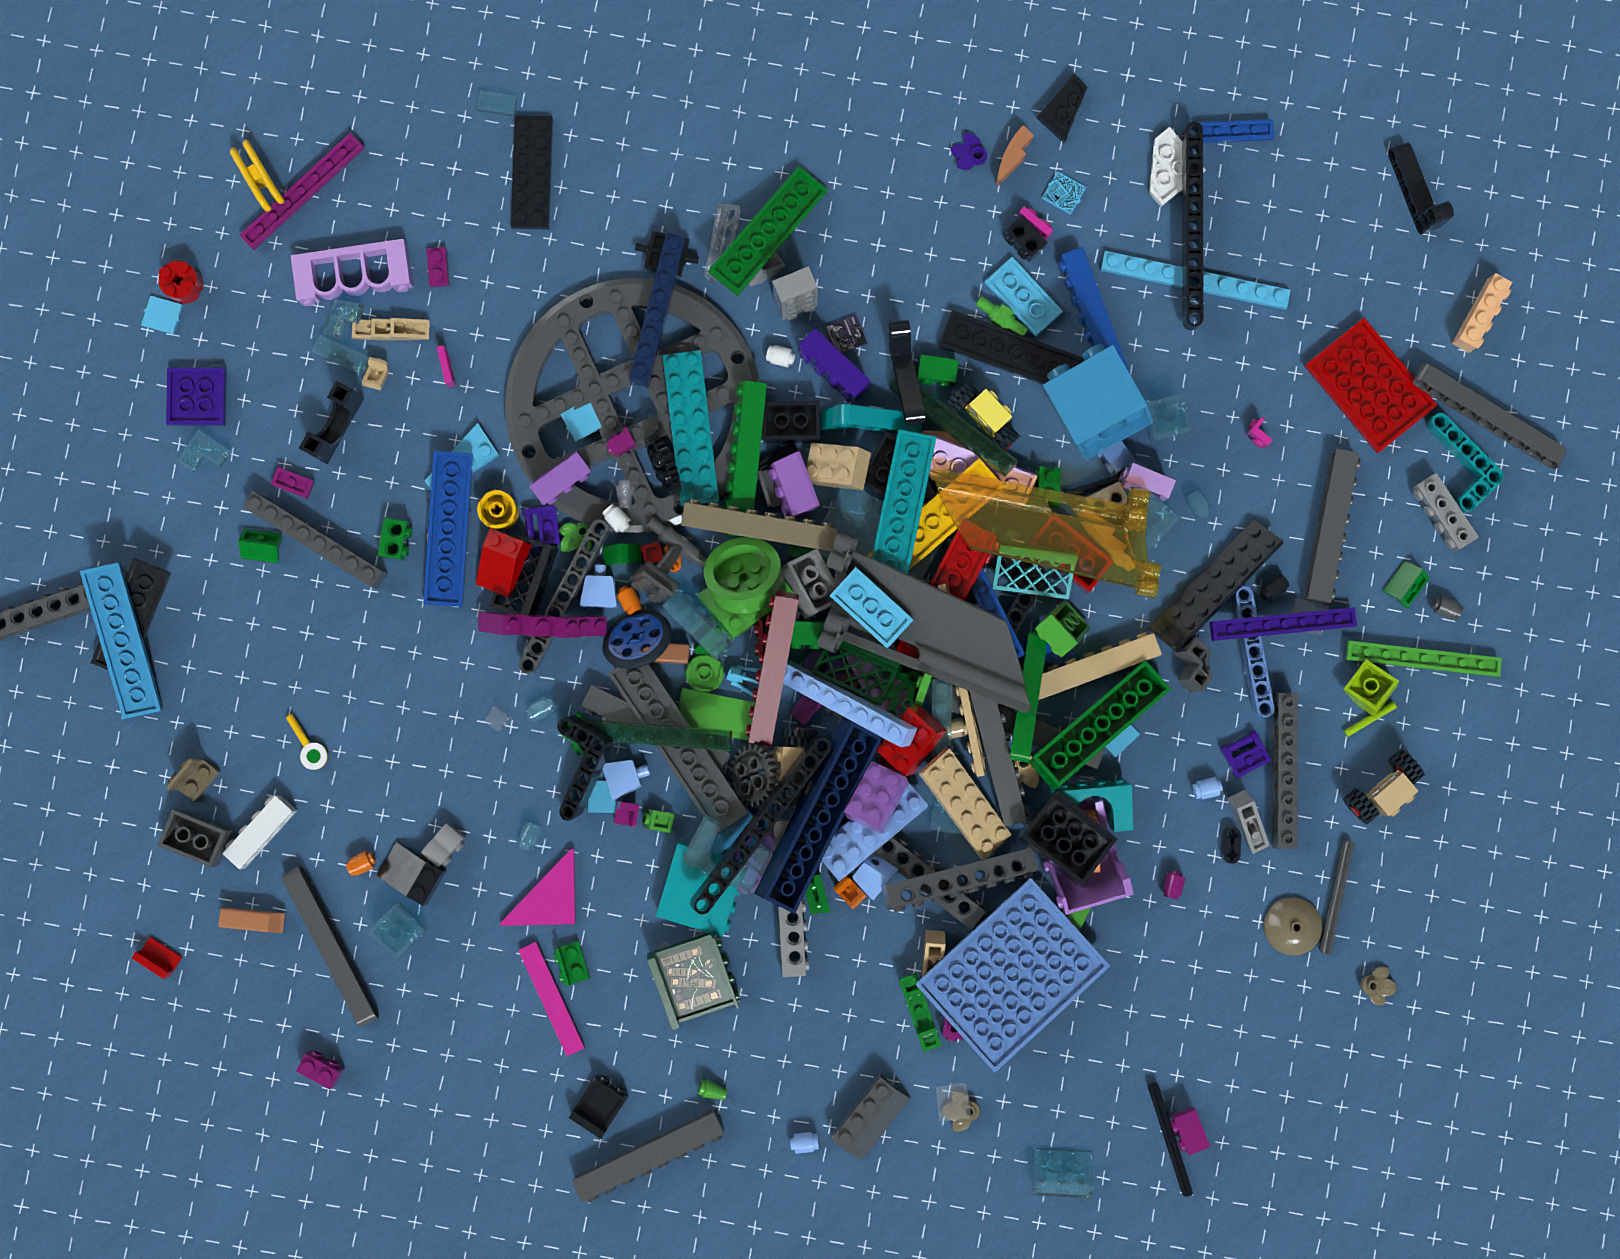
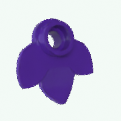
[950,133,987,170]

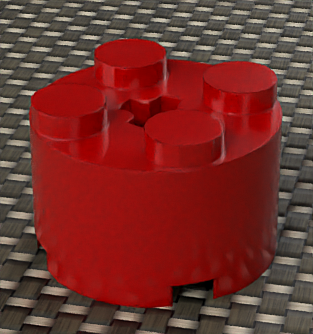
[158,261,204,304]

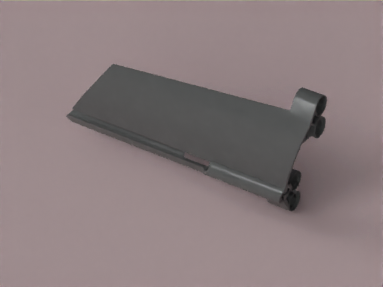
[817,532,1031,713]

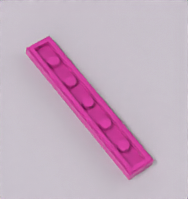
[518,941,585,1056]

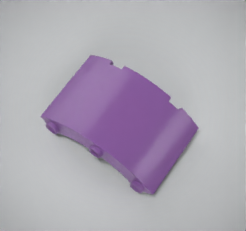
[1031,796,1134,915]

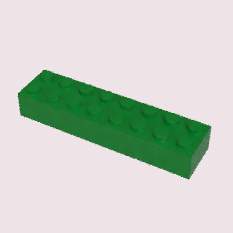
[1029,660,1171,791]

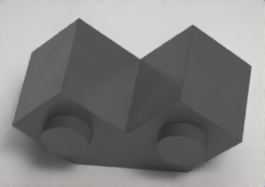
[1174,637,1213,693]

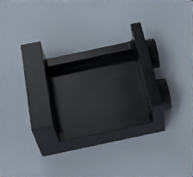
[569,1075,628,1139]

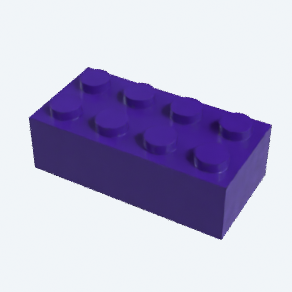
[799,328,870,404]

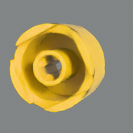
[477,490,519,531]

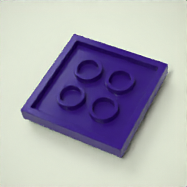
[166,368,227,426]

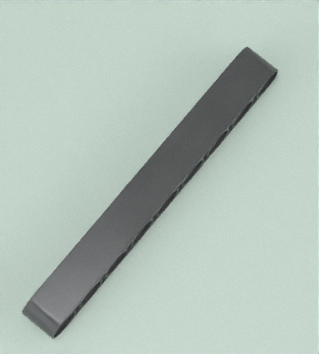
[1413,364,1567,469]
[519,520,610,674]
[281,865,379,1027]

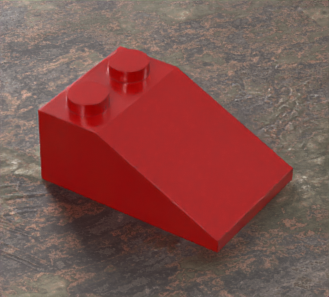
[476,528,532,598]

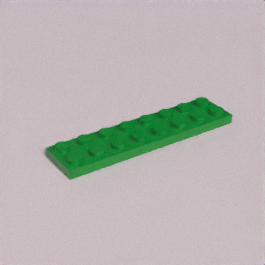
[708,167,828,296]

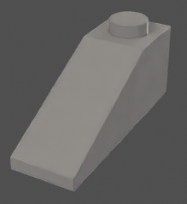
[1227,790,1270,854]

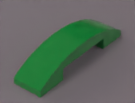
[898,972,942,1052]

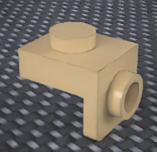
[362,357,389,391]

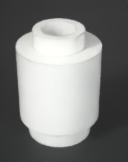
[766,345,795,368]
[602,504,631,533]

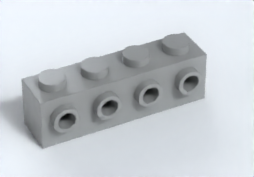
[1412,473,1479,552]

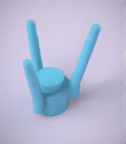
[727,665,761,696]

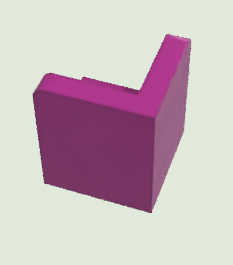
[614,801,640,827]

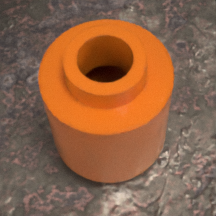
[616,586,642,615]
[345,850,376,876]

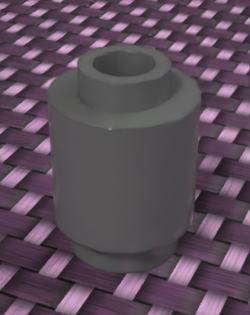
[1432,595,1463,620]

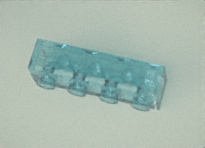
[663,590,733,661]

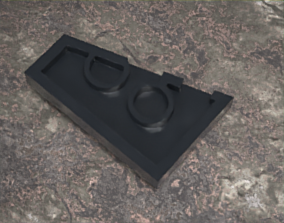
[1036,74,1088,143]

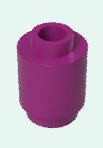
[1162,870,1186,900]

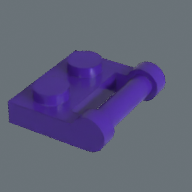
[522,505,561,547]
[1220,730,1271,778]

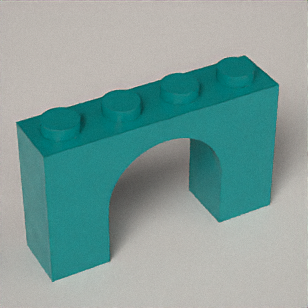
[1051,778,1133,832]

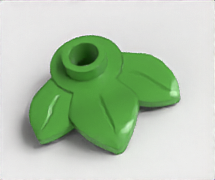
[559,522,592,558]

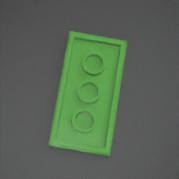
[678,688,755,741]

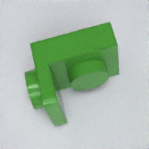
[642,808,675,833]

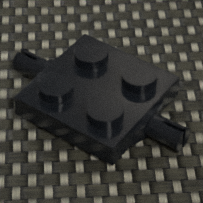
[635,231,699,277]

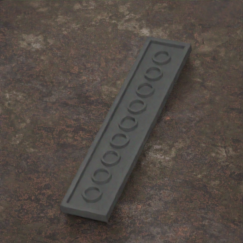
[608,664,748,835]

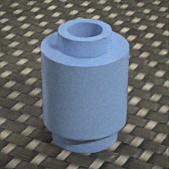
[1192,777,1223,800]
[790,1132,819,1154]

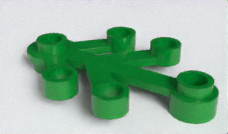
[865,670,922,717]

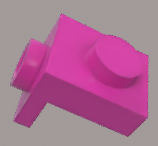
[1246,417,1273,449]

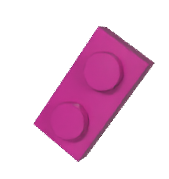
[1017,206,1053,241]

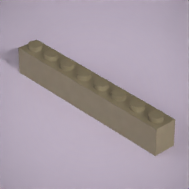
[680,499,838,551]

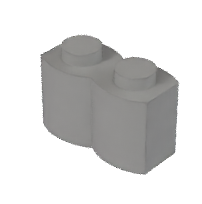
[421,823,466,868]

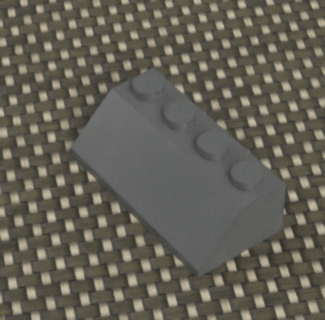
[831,1074,910,1160]

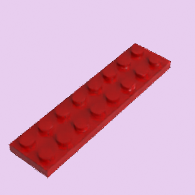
[896,519,999,659]

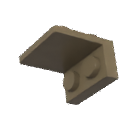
[166,758,220,802]

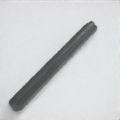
[1320,840,1354,954]

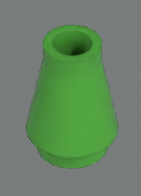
[697,1078,727,1100]

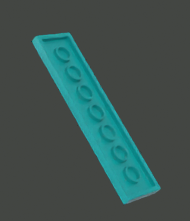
[663,350,719,507]
[872,430,937,575]

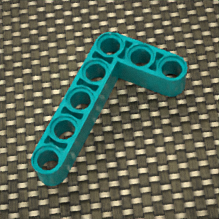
[820,404,923,433]
[1426,413,1504,513]

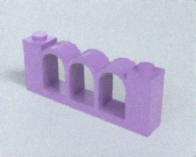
[290,239,414,306]

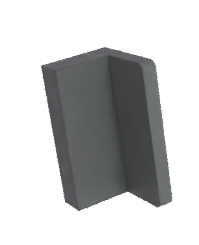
[757,470,782,510]

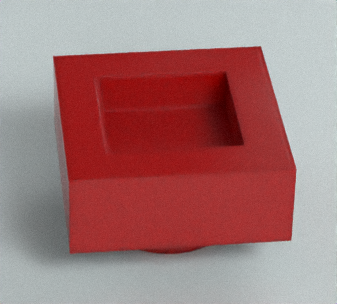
[641,541,664,564]

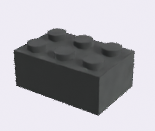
[157,809,233,867]

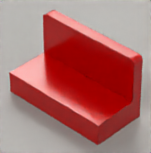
[131,937,182,979]

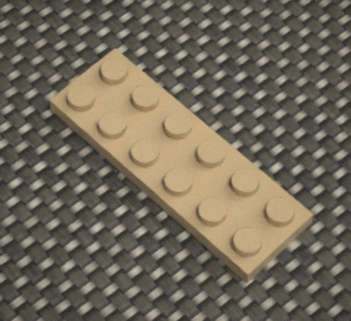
[919,747,1011,860]

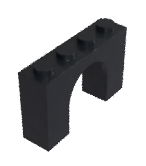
[298,381,364,464]

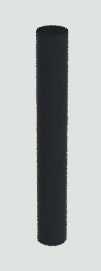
[1063,475,1120,499]

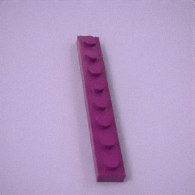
[239,133,365,250]

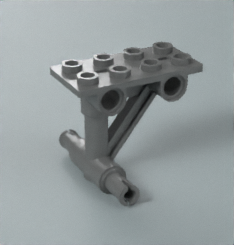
[629,516,707,603]

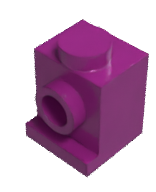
[605,427,637,457]

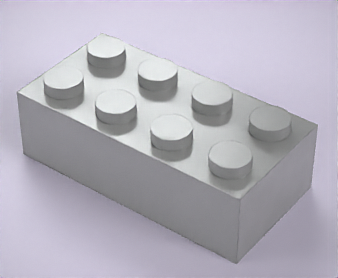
[772,266,818,321]

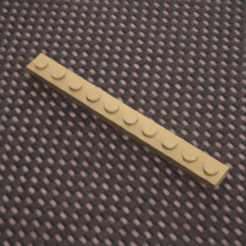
[938,584,987,777]

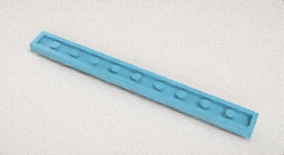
[1100,251,1291,310]

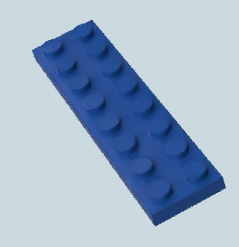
[423,451,473,607]

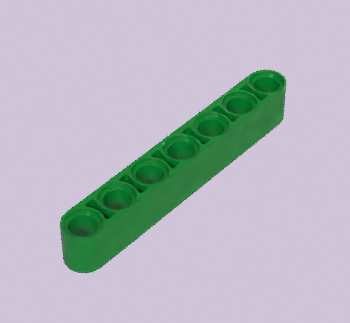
[1009,631,1047,763]

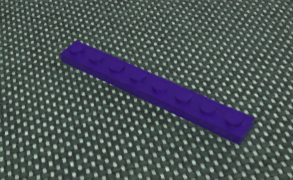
[1209,607,1357,641]

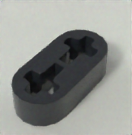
[1221,827,1241,864]

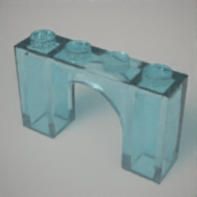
[682,814,774,896]

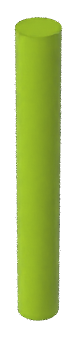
[1343,701,1397,737]

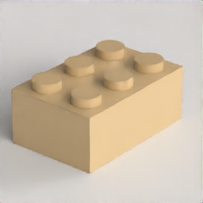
[806,443,871,490]

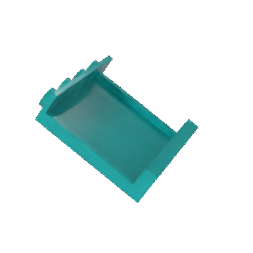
[656,839,748,937]

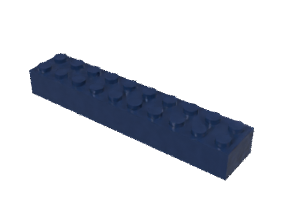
[754,718,882,914]

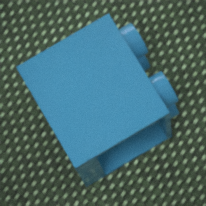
[1043,344,1154,461]

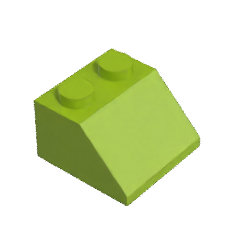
[1343,659,1399,717]

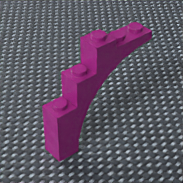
[478,612,607,638]

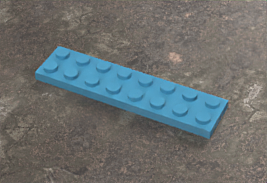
[80,562,163,719]

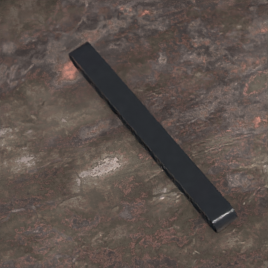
[1182,121,1204,331]
[690,736,831,915]

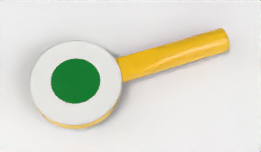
[286,714,328,770]

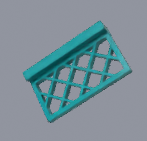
[992,541,1078,599]

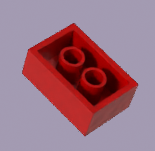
[877,705,947,777]

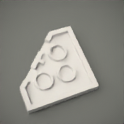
[1149,127,1206,207]

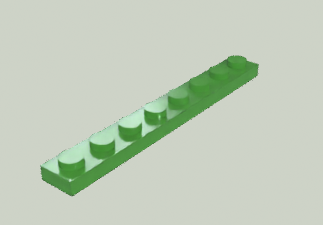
[1345,641,1502,677]

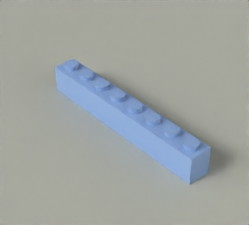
[783,660,917,747]

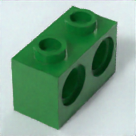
[378,518,413,561]

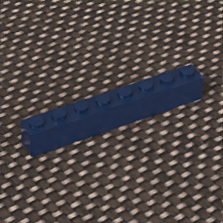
[629,232,686,388]

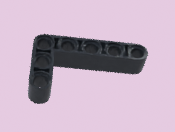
[1388,142,1454,235]
[889,320,925,425]
[990,556,1043,634]
[557,715,613,821]

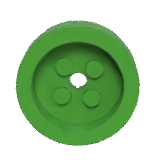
[704,537,784,614]

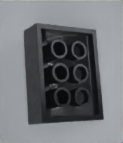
[1017,790,1117,886]

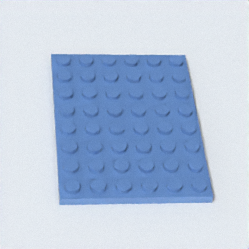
[915,878,1110,1073]

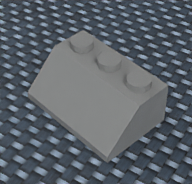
[782,549,834,620]

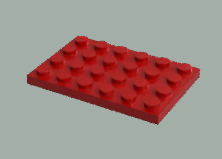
[1304,318,1437,454]

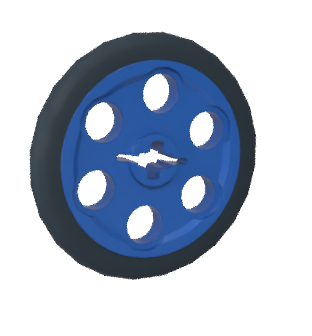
[602,610,672,669]

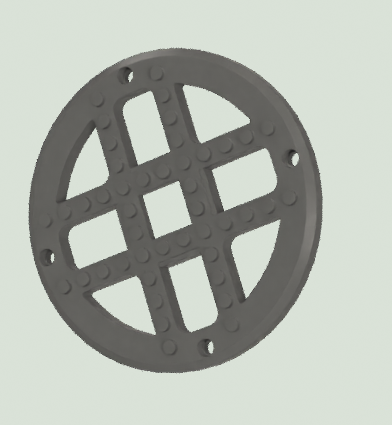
[505,278,760,534]

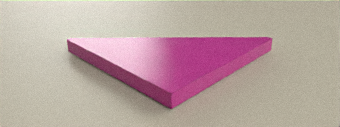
[500,849,576,926]

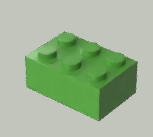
[1035,599,1091,657]

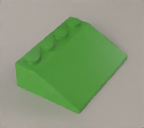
[696,575,793,642]

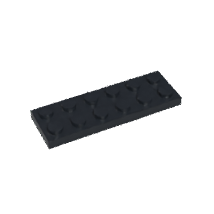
[511,115,553,230]
[90,557,172,670]

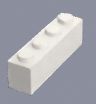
[223,795,297,869]

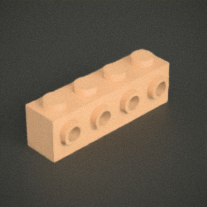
[1452,273,1512,353]

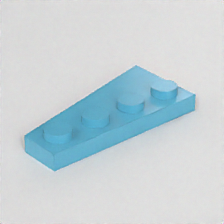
[425,423,500,490]

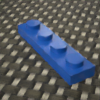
[1200,119,1274,143]

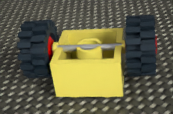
[944,381,1020,458]

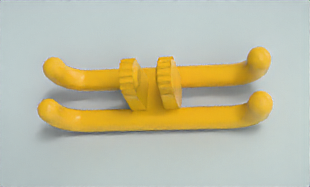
[230,139,285,212]

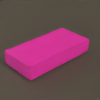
[436,345,456,387]

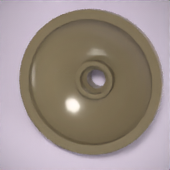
[1263,897,1322,956]

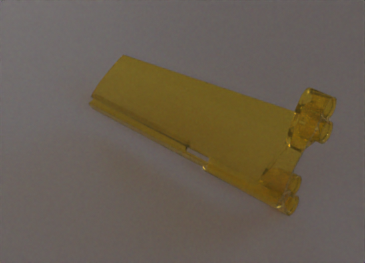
[929,468,1161,599]

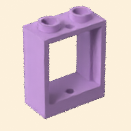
[1119,463,1176,504]

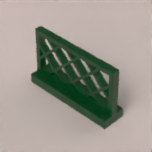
[812,641,902,706]

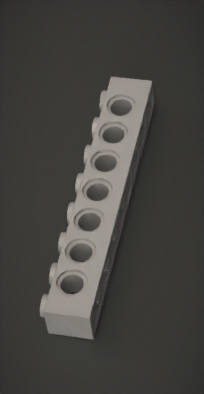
[774,819,809,977]

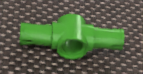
[975,296,1028,336]

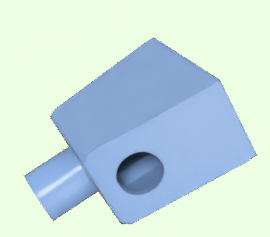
[580,565,618,608]
[603,760,650,801]
[853,853,899,900]

